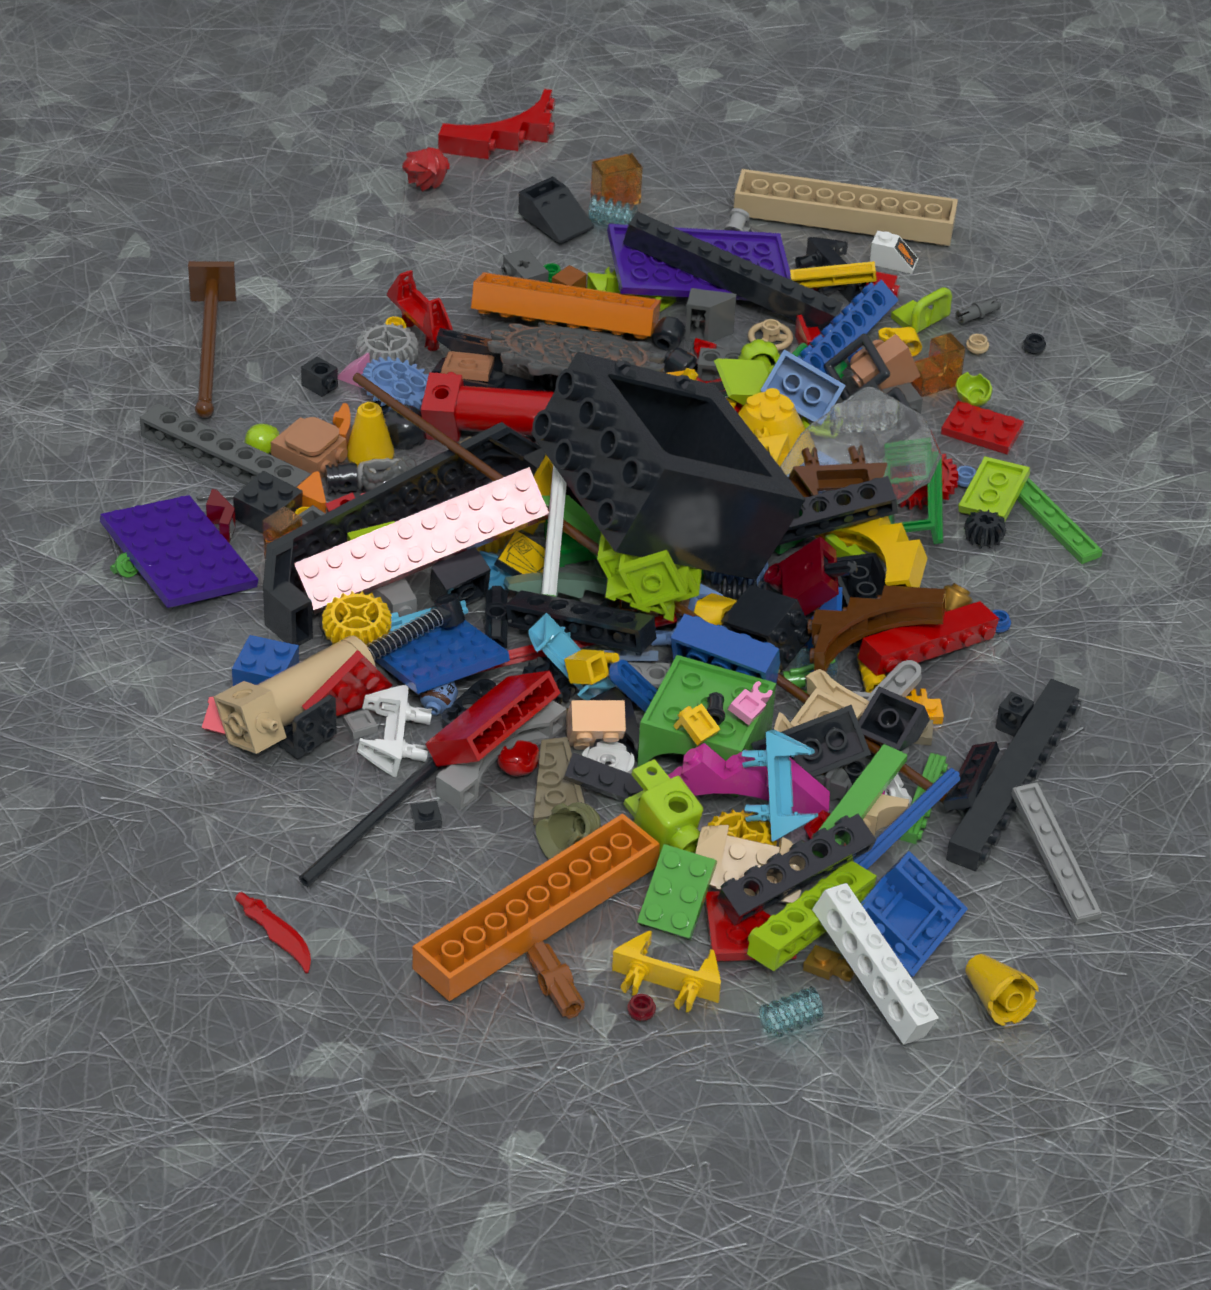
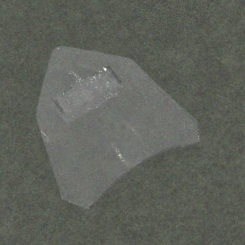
[780,387,942,506]

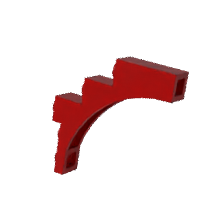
[438,89,555,159]

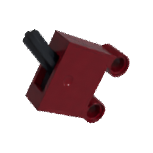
[764,536,858,616]

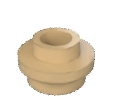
[966,334,989,354]

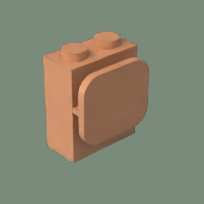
[850,334,921,389]
[271,417,348,479]

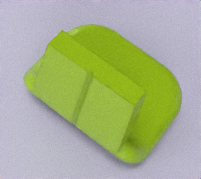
[891,287,952,333]

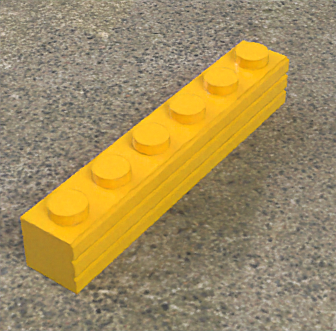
[790,261,876,288]

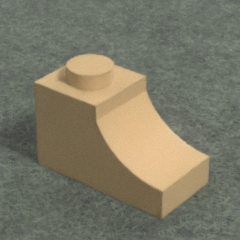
[863,794,909,836]

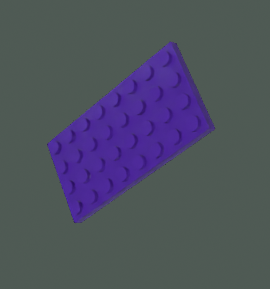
[607,224,791,300]

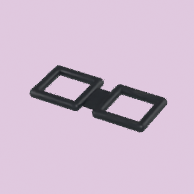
[823,333,923,461]

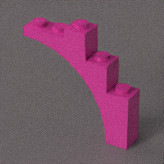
[668,743,830,822]

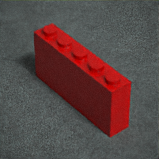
[425,671,561,766]

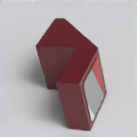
[206,489,236,543]

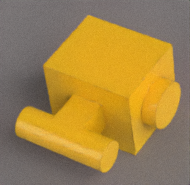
[564,649,619,685]

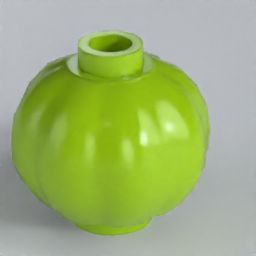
[738,339,781,365]

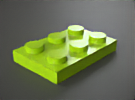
[958,456,1030,522]

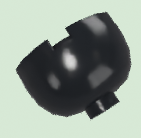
[384,404,426,450]

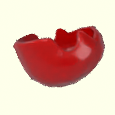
[497,740,539,777]

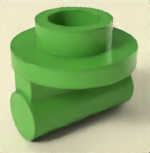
[110,552,138,577]

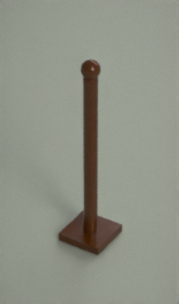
[188,261,236,418]

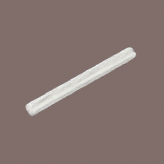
[541,465,567,596]

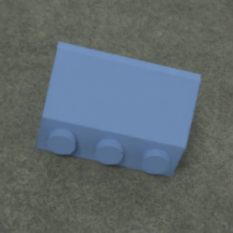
[760,350,846,427]

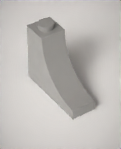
[365,578,417,617]

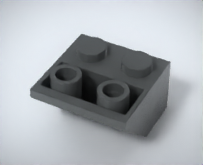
[685,288,737,342]

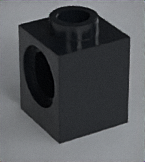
[301,356,338,397]
[995,691,1034,737]

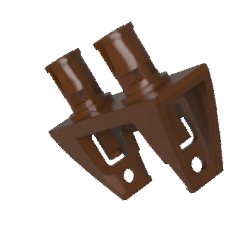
[788,445,887,497]

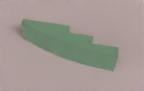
[504,572,608,598]

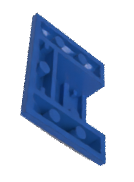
[860,851,968,978]

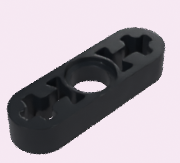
[442,679,497,728]

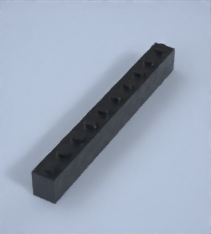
[623,211,843,332]
[946,679,1081,872]

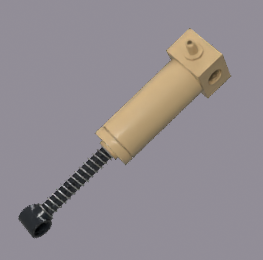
[214,593,465,754]

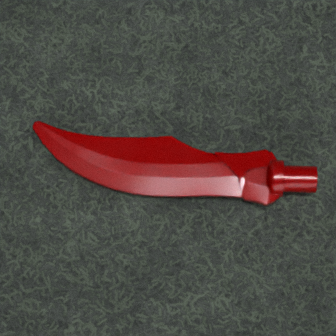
[235,892,311,973]

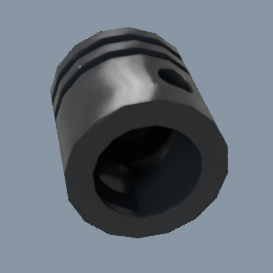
[325,462,358,494]

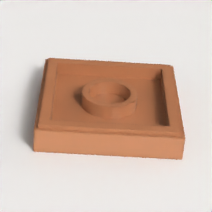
[441,351,495,382]

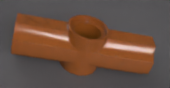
[527,941,585,1019]

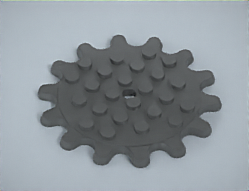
[487,321,665,376]

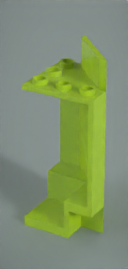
[597,533,702,621]

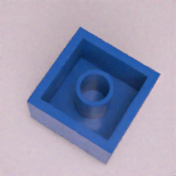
[232,635,299,686]

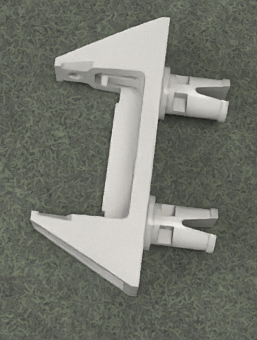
[357,685,432,777]

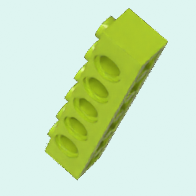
[747,861,877,971]

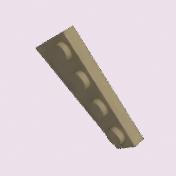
[533,737,584,825]

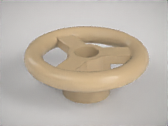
[748,319,793,351]

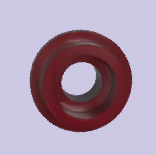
[627,994,656,1021]

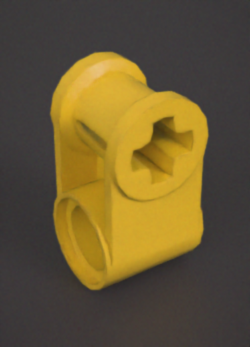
[878,327,922,357]

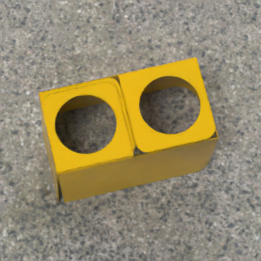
[694,593,737,625]

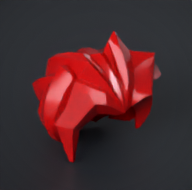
[402,147,450,191]

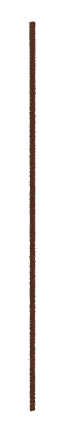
[353,373,947,804]

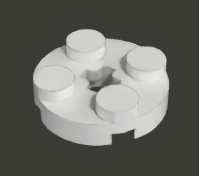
[582,741,634,774]

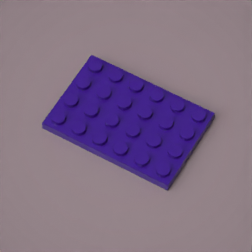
[100,495,259,608]

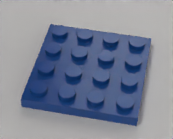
[375,620,510,694]

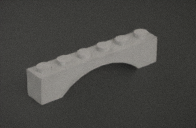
[436,700,567,811]

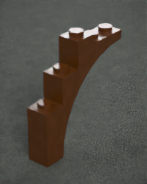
[808,585,946,672]

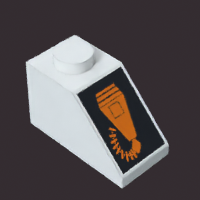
[870,231,918,274]

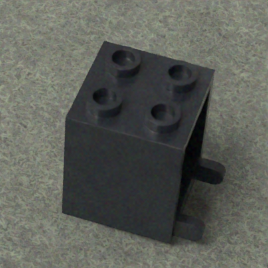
[721,585,812,670]

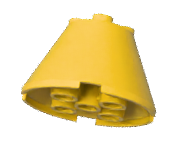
[738,388,814,475]

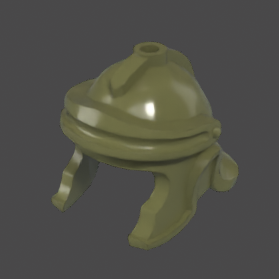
[536,802,601,859]

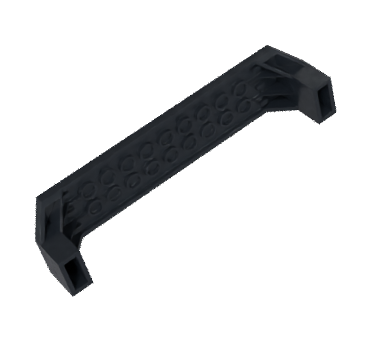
[263,422,546,646]

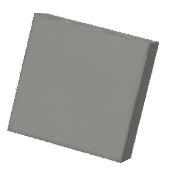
[343,709,378,739]

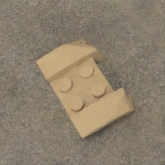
[774,669,870,775]
[695,825,801,903]

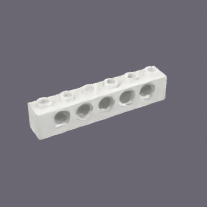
[812,883,939,1045]

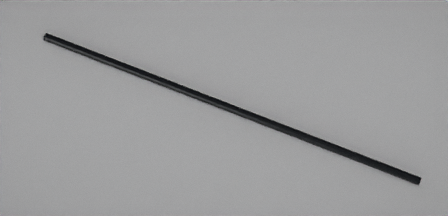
[299,598,620,887]

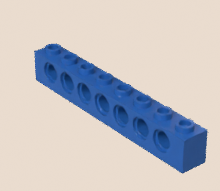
[797,279,898,374]

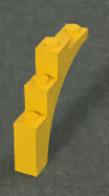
[815,516,927,587]

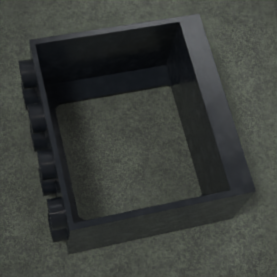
[531,352,806,580]

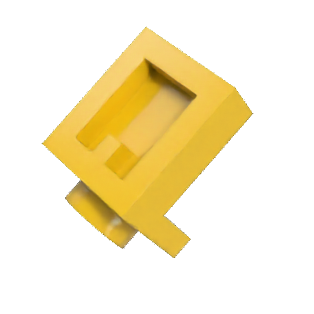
[673,704,720,746]

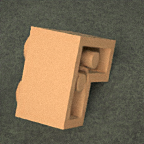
[566,700,626,750]

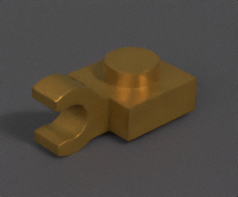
[803,945,855,982]

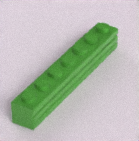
[900,753,948,844]

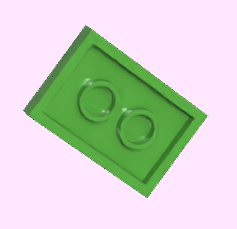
[637,844,717,940]

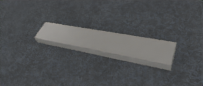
[1011,782,1102,925]

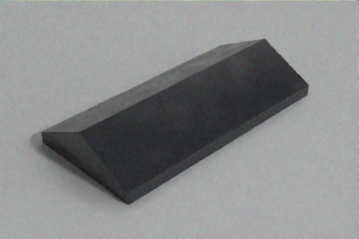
[751,704,871,777]

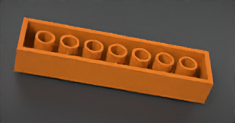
[471,272,661,339]

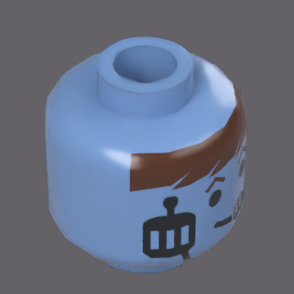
[420,681,458,715]

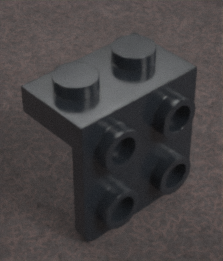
[276,694,337,759]

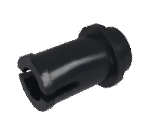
[706,692,726,725]

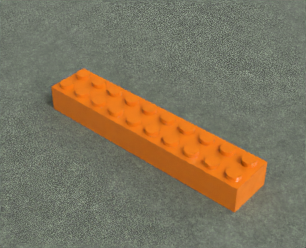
[412,813,660,1002]

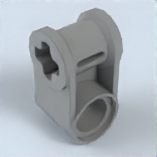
[724,208,752,232]

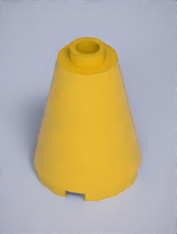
[347,402,394,467]
[965,954,1039,1025]

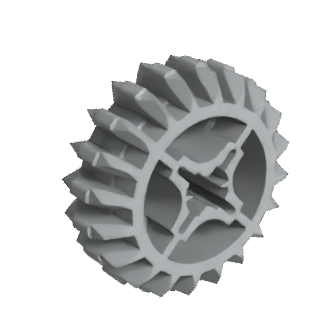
[356,323,419,365]

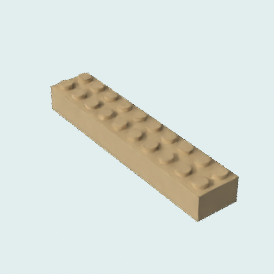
[734,169,958,246]

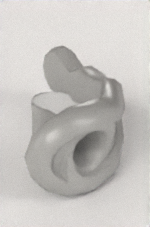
[356,458,401,489]

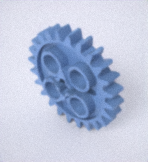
[362,357,429,410]

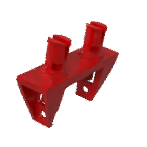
[387,270,453,351]

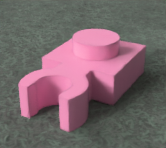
[728,681,773,725]

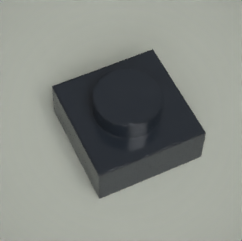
[410,801,442,831]

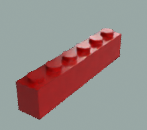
[858,601,999,676]

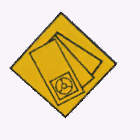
[494,531,545,576]

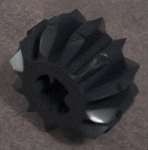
[964,509,1006,548]

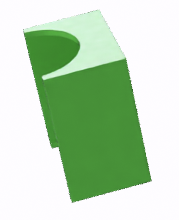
[638,655,776,797]

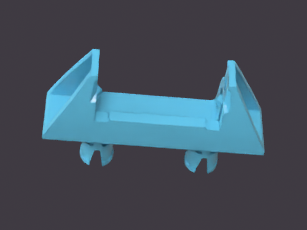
[528,613,616,700]
[742,730,818,841]

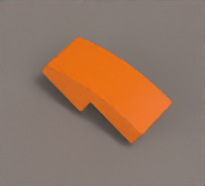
[333,403,351,446]

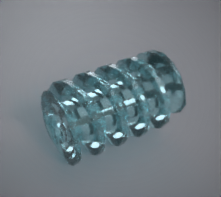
[589,194,638,226]
[759,986,824,1037]

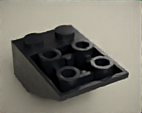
[518,176,594,244]

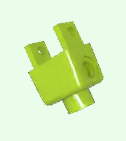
[624,759,703,857]

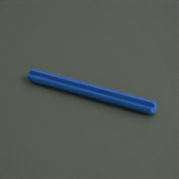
[853,768,960,869]

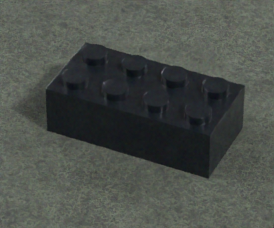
[837,552,893,647]

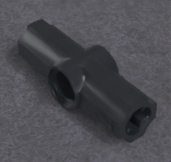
[485,586,508,648]

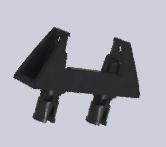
[795,237,867,304]

